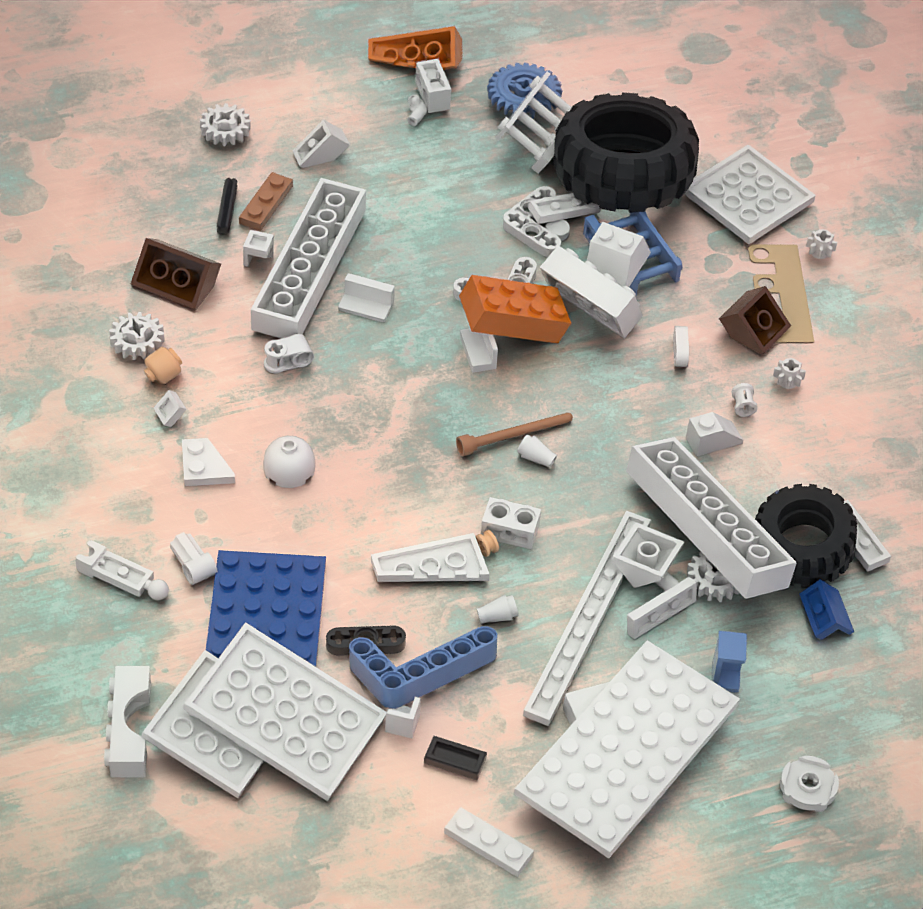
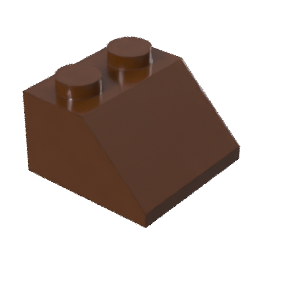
[719,286,791,355]

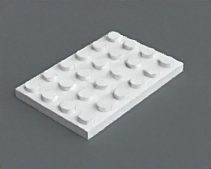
[183,623,387,801]

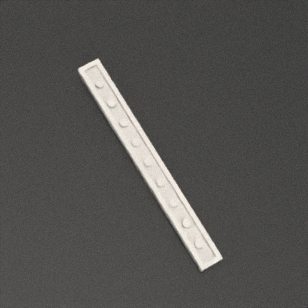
[523,511,651,726]

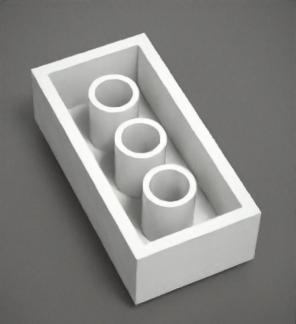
[540,245,643,339]

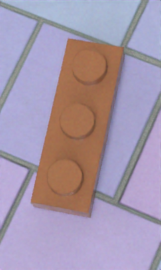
[239,172,293,231]

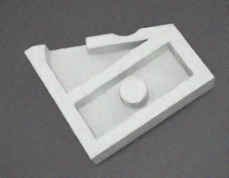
[182,438,235,486]

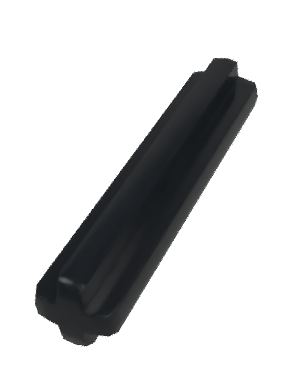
[216,177,238,234]

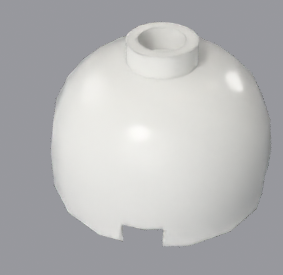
[263,435,315,488]

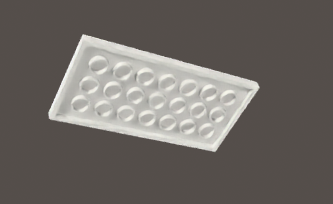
[514,640,740,858]

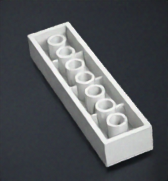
[251,178,366,338]
[626,437,797,599]

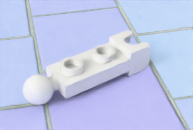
[75,540,169,601]

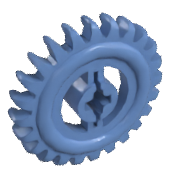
[487,63,563,119]

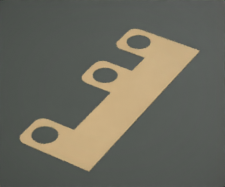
[748,244,814,342]

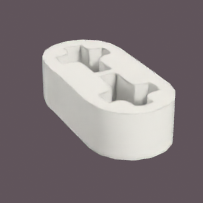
[673,326,689,367]

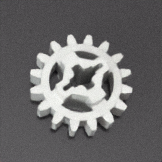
[200,103,251,146]
[109,312,165,360]
[687,551,739,602]

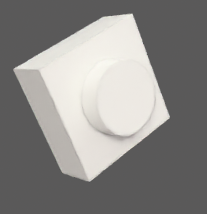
[153,390,187,427]

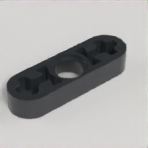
[326,625,406,656]

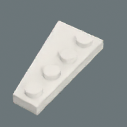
[371,533,490,582]

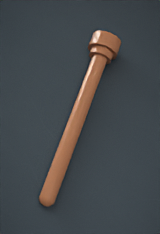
[456,413,573,457]

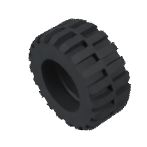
[755,484,857,587]

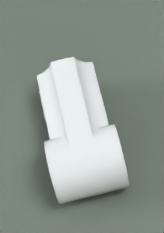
[170,532,218,585]

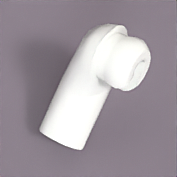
[407,94,427,126]

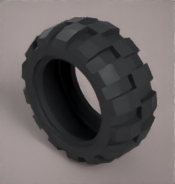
[553,92,699,213]

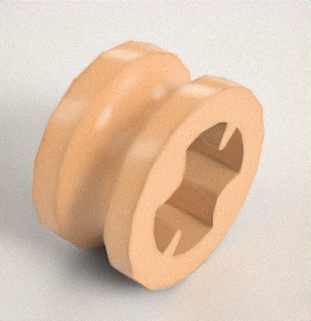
[475,530,499,557]

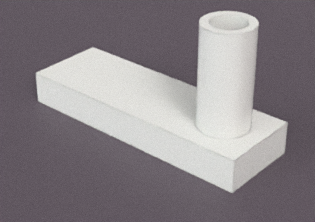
[627,572,697,640]

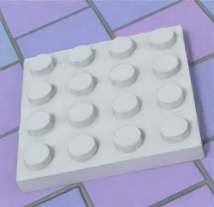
[684,144,816,244]
[141,650,264,798]

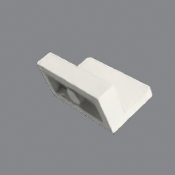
[338,273,395,322]
[460,328,498,373]

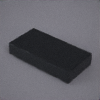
[424,735,487,780]

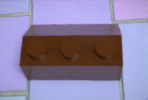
[130,238,221,309]

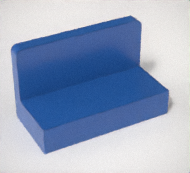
[799,580,854,640]

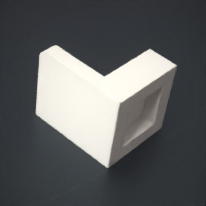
[243,230,274,267]
[385,697,421,739]

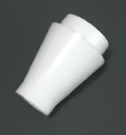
[517,434,557,468]
[476,595,519,624]

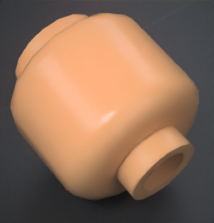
[144,347,183,385]

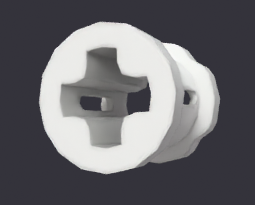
[731,383,758,417]

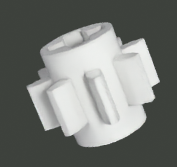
[806,229,837,259]
[773,358,806,389]

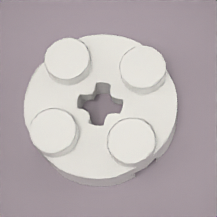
[780,756,839,812]

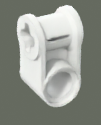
[264,334,314,374]

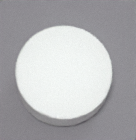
[546,219,570,241]

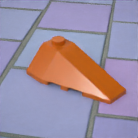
[368,26,462,70]

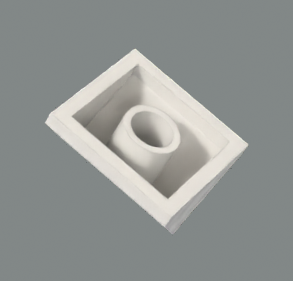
[612,522,684,588]

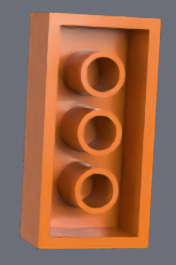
[459,275,571,343]

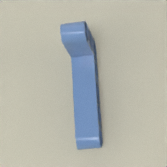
[349,626,497,709]

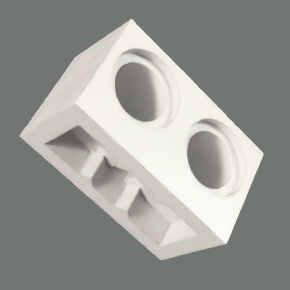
[415,59,451,113]
[481,497,541,549]

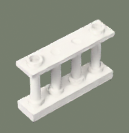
[495,71,573,173]

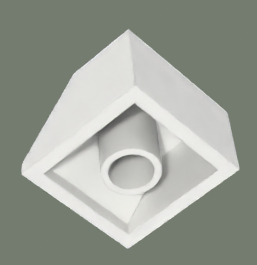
[587,222,651,287]

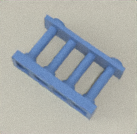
[583,212,683,295]

